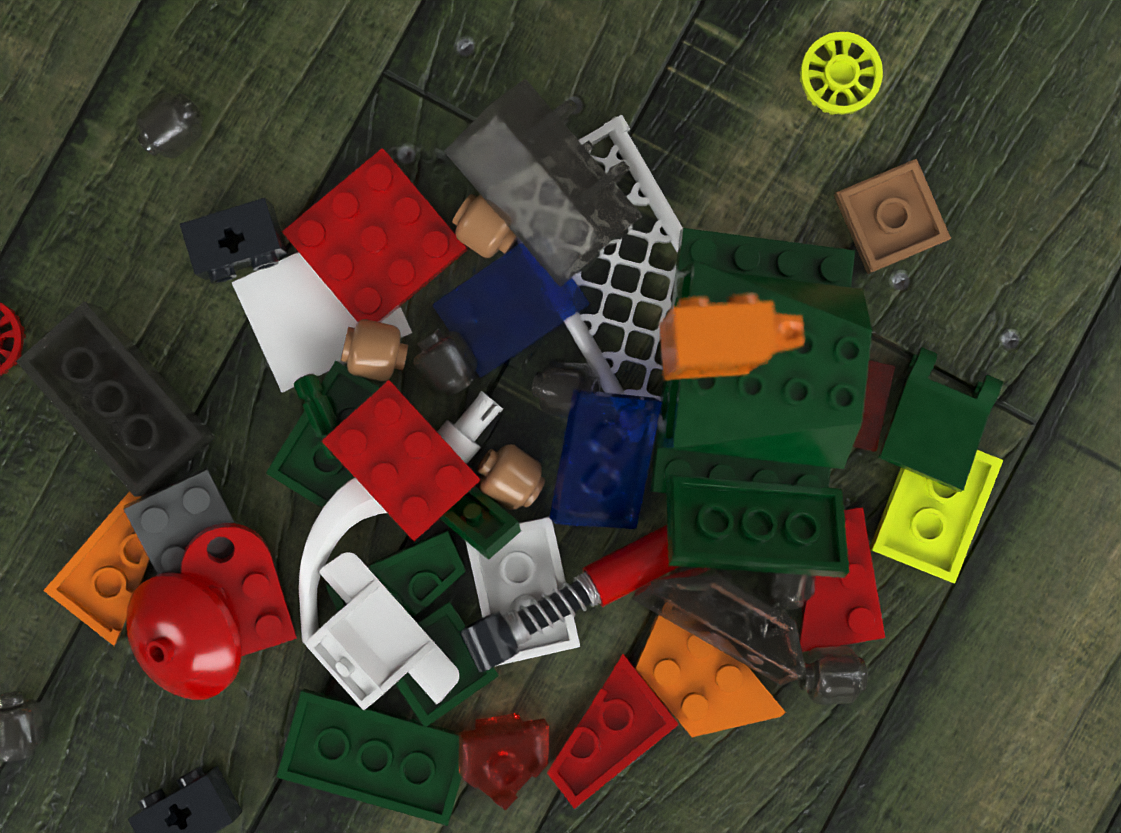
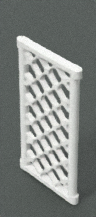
[487,115,683,442]

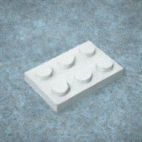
[466,516,580,666]

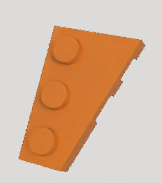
[44,487,150,646]

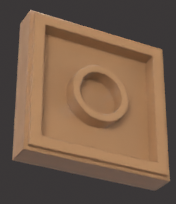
[834,159,951,274]

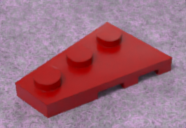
[796,507,886,653]
[547,654,679,809]

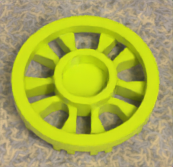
[800,32,883,115]

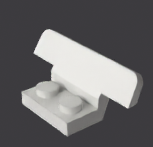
[305,552,459,710]

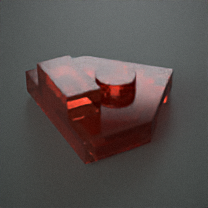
[459,713,549,811]

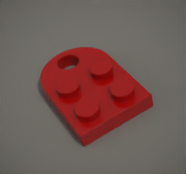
[181,523,297,656]

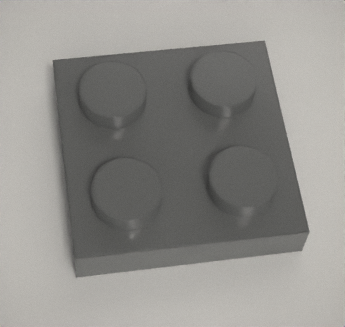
[124,467,235,574]

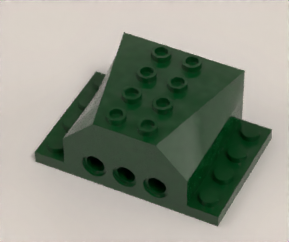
[650,228,872,493]

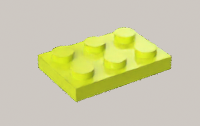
[870,450,1003,584]

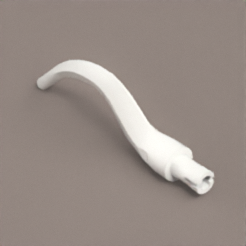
[298,391,503,643]

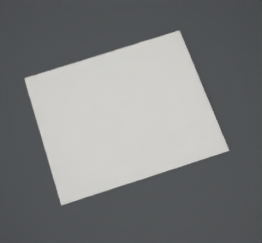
[232,252,412,392]

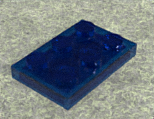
[432,230,591,378]
[549,389,662,529]

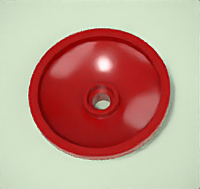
[126,573,241,700]

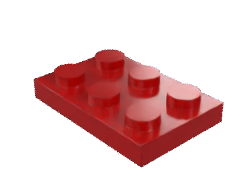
[322,380,481,541]

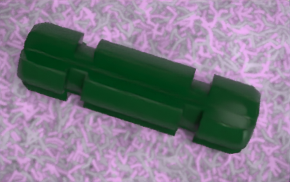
[294,373,339,459]

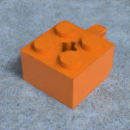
[659,294,804,380]

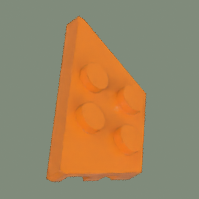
[634,580,786,737]

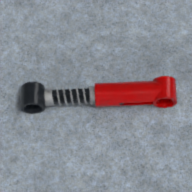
[459,525,680,672]

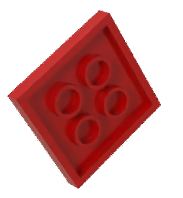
[282,148,468,322]

